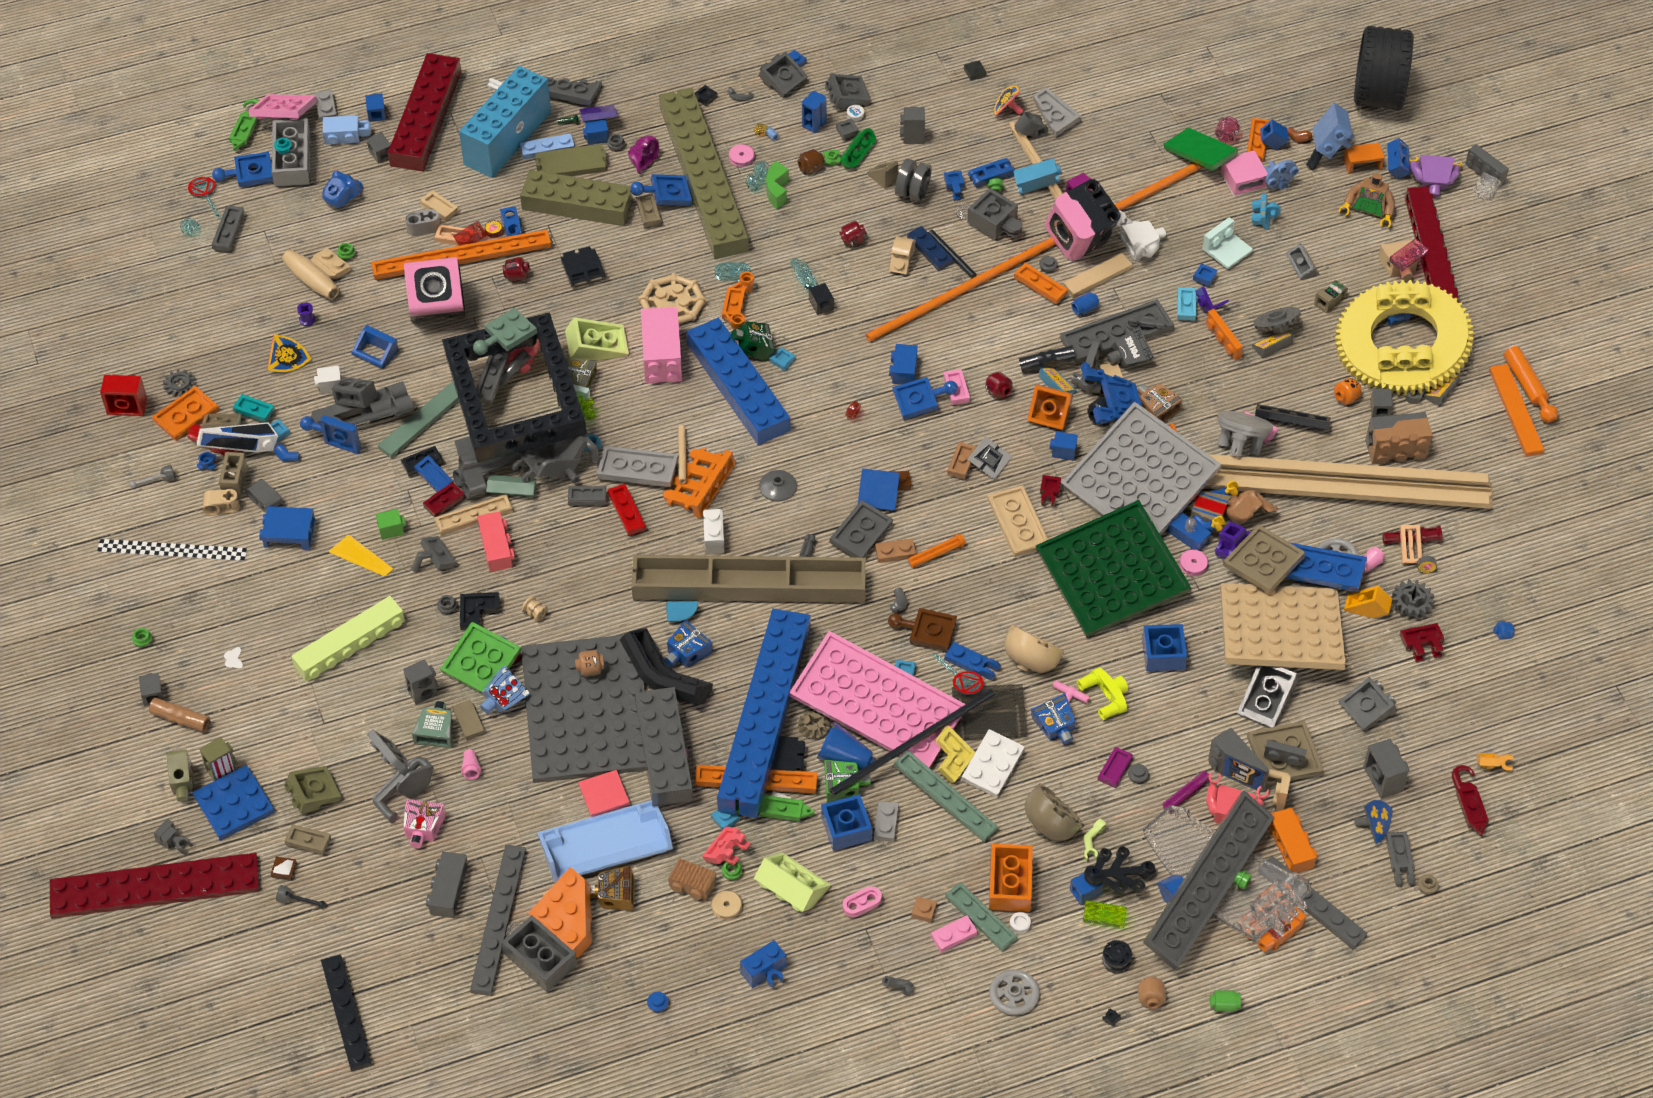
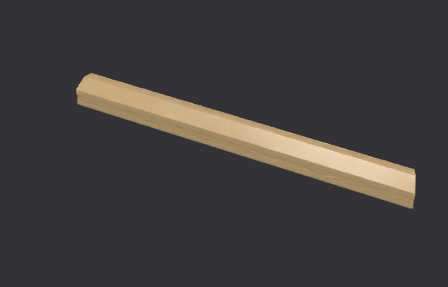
[1203,454,1493,509]

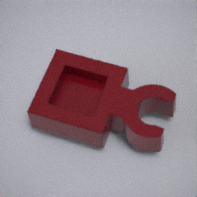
[1040,475,1061,507]

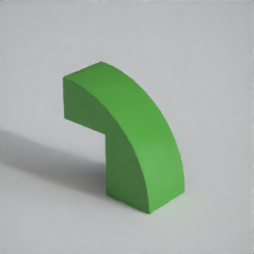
[766,161,789,209]

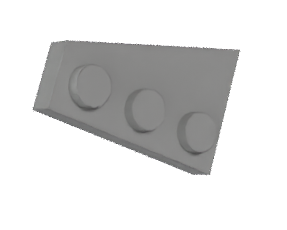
[1033,87,1081,137]

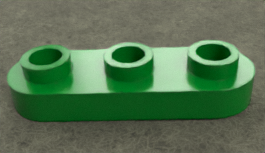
[841,128,876,169]

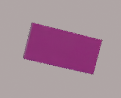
[1097,747,1133,788]

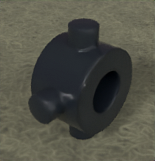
[1102,1008,1121,1026]

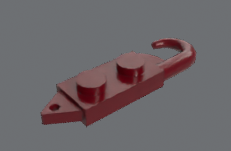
[1451,765,1489,836]

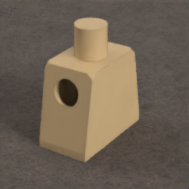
[1378,240,1418,281]

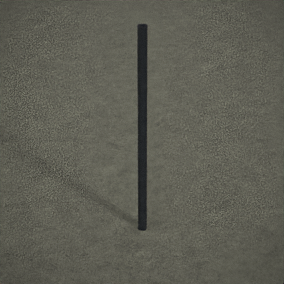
[829,689,995,796]

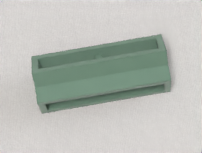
[486,475,536,497]

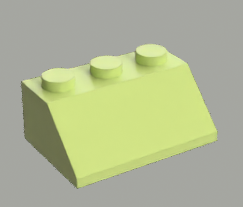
[754,852,831,912]

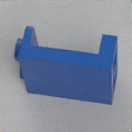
[259,506,316,551]

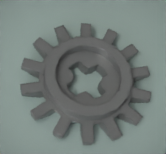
[163,370,196,396]

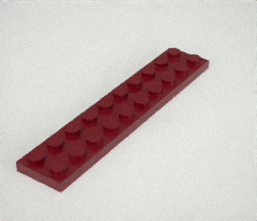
[50,852,259,919]

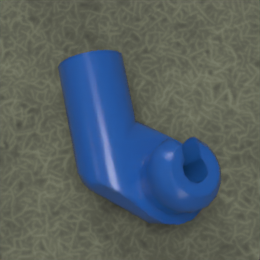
[274,443,299,461]

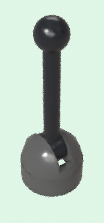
[276,885,326,909]

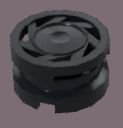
[1102,940,1132,974]

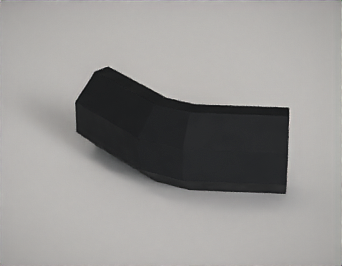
[620,628,713,705]

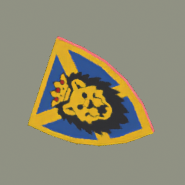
[994,85,1023,116]
[267,334,311,372]

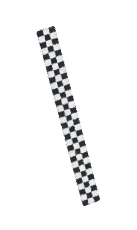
[97,539,247,561]

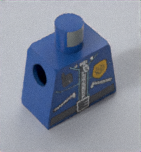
[664,620,713,667]
[1031,693,1075,745]

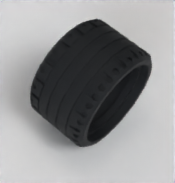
[1354,25,1414,110]

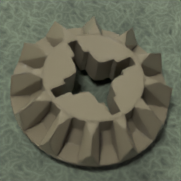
[798,710,830,739]

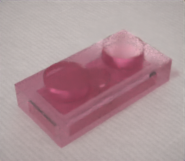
[1389,239,1428,271]

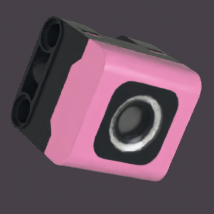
[1045,179,1121,261]
[404,257,466,322]

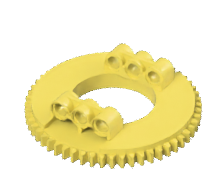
[1335,280,1473,396]

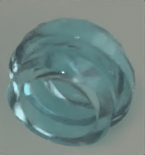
[180,217,200,235]

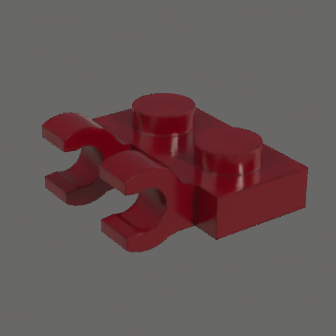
[1400,623,1444,662]

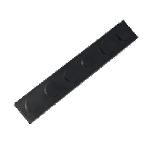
[321,954,372,1072]

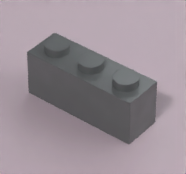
[426,851,468,918]

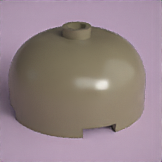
[1025,783,1083,841]

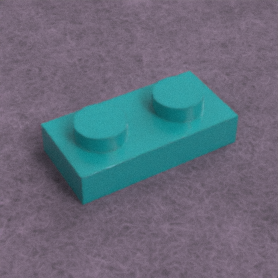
[233,394,275,423]

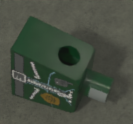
[731,321,776,362]

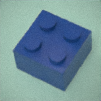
[1142,624,1187,671]
[821,795,872,851]

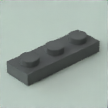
[212,205,244,252]

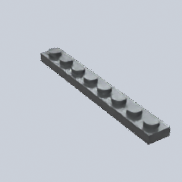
[470,845,526,996]

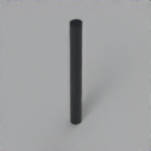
[928,229,977,279]

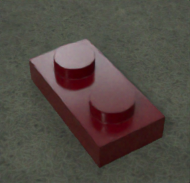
[423,482,465,517]

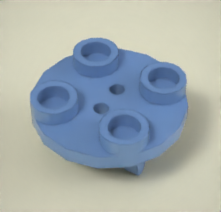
[1265,160,1299,189]

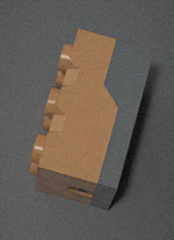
[1365,412,1433,464]

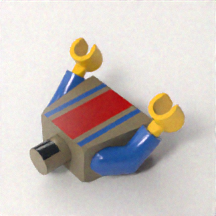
[1185,481,1239,535]

